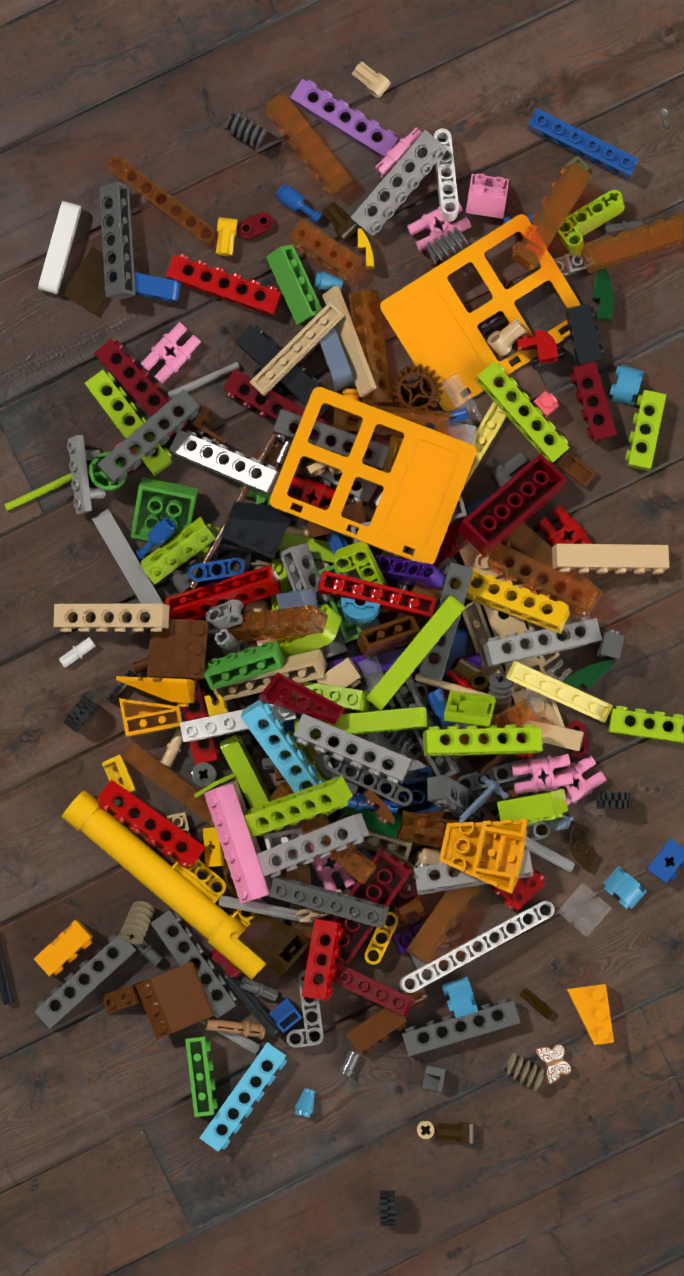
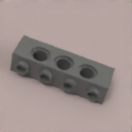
[427,775,481,822]

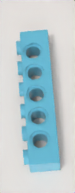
[241,700,324,803]
[200,1042,287,1152]

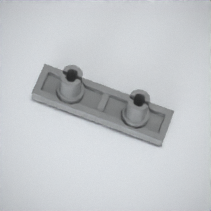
[67,435,105,514]

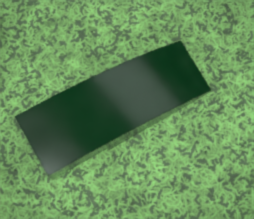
[592,260,613,323]
[563,660,616,689]
[341,807,402,838]

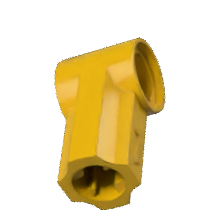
[216,217,238,256]

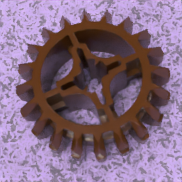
[392,363,444,415]

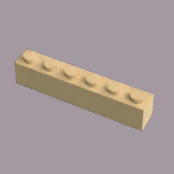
[552,544,669,574]
[213,649,328,701]

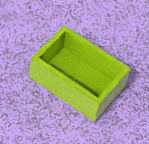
[497,788,568,824]

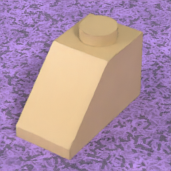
[316,658,364,689]

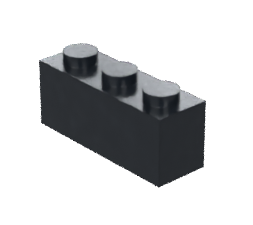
[565,303,604,365]

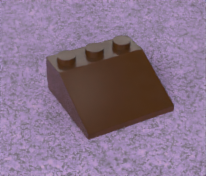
[147,619,209,681]
[135,961,214,1039]

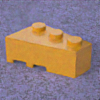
[119,698,183,737]
[34,920,94,976]
[566,984,614,1045]

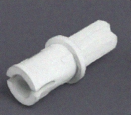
[59,637,96,667]

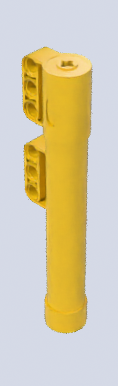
[61,790,266,980]

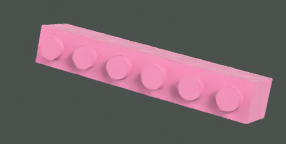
[204,784,269,904]

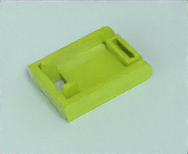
[444,691,496,726]

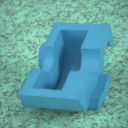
[609,365,644,407]
[341,597,380,625]
[603,866,647,909]
[442,977,478,1018]

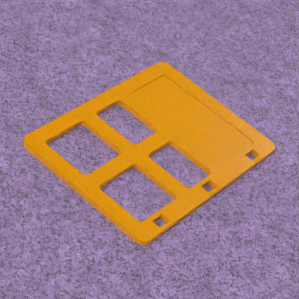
[380,214,581,412]
[270,387,477,565]

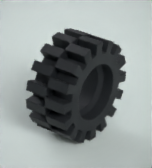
[64,696,97,732]
[596,792,631,809]
[380,1190,396,1226]

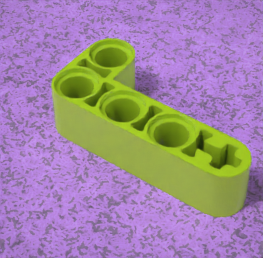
[556,190,625,256]
[334,542,390,613]
[277,604,342,657]

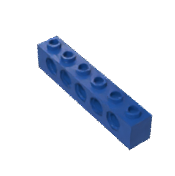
[527,108,638,180]

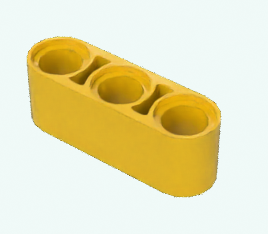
[365,912,398,965]

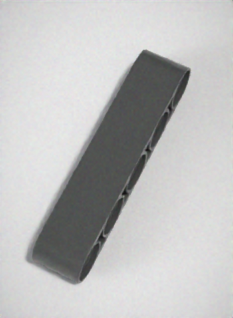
[324,754,413,807]

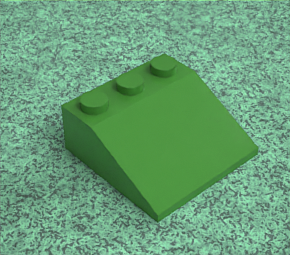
[131,477,199,542]

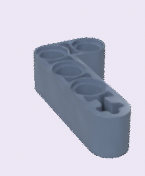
[311,319,355,392]

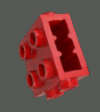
[491,870,545,911]

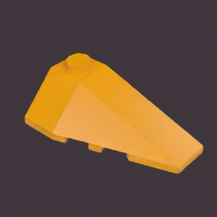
[116,676,196,707]

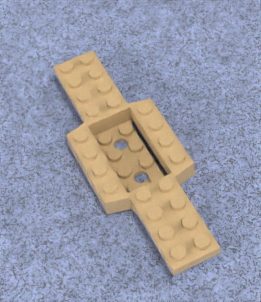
[459,543,565,744]

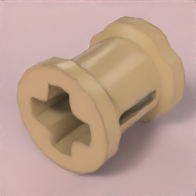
[417,1121,435,1139]

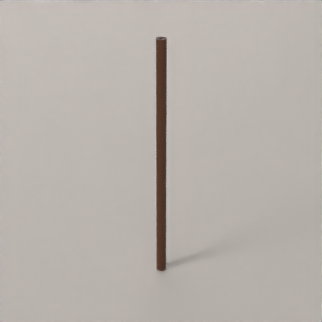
[188,433,278,589]

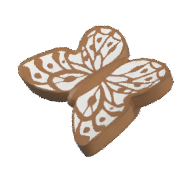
[536,1044,571,1084]

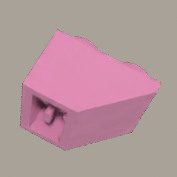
[466,174,509,219]

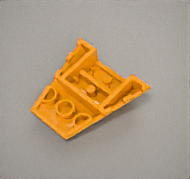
[439,818,528,894]

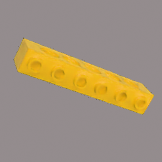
[453,567,570,634]

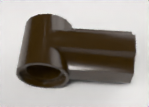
[322,202,359,241]
[451,656,488,690]
[437,1122,476,1144]

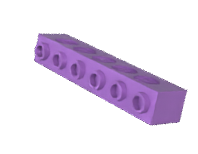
[290,79,398,160]

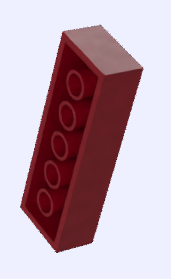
[458,453,568,557]
[323,846,414,966]

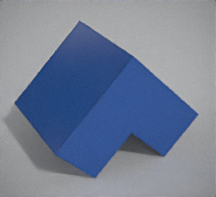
[268,998,302,1033]

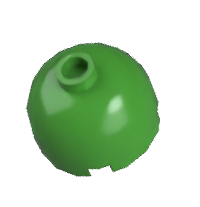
[89,452,127,491]

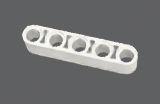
[434,129,459,222]
[38,201,81,294]

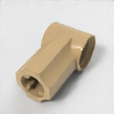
[352,62,391,99]
[487,319,527,356]

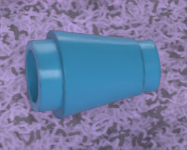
[314,271,343,290]
[294,1088,315,1118]

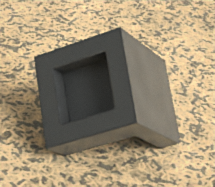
[422,1065,446,1092]

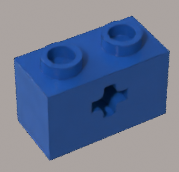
[646,838,684,883]

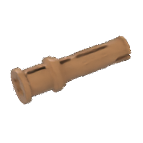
[205,1018,265,1040]

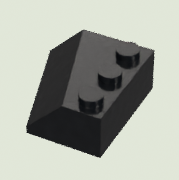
[219,502,295,560]

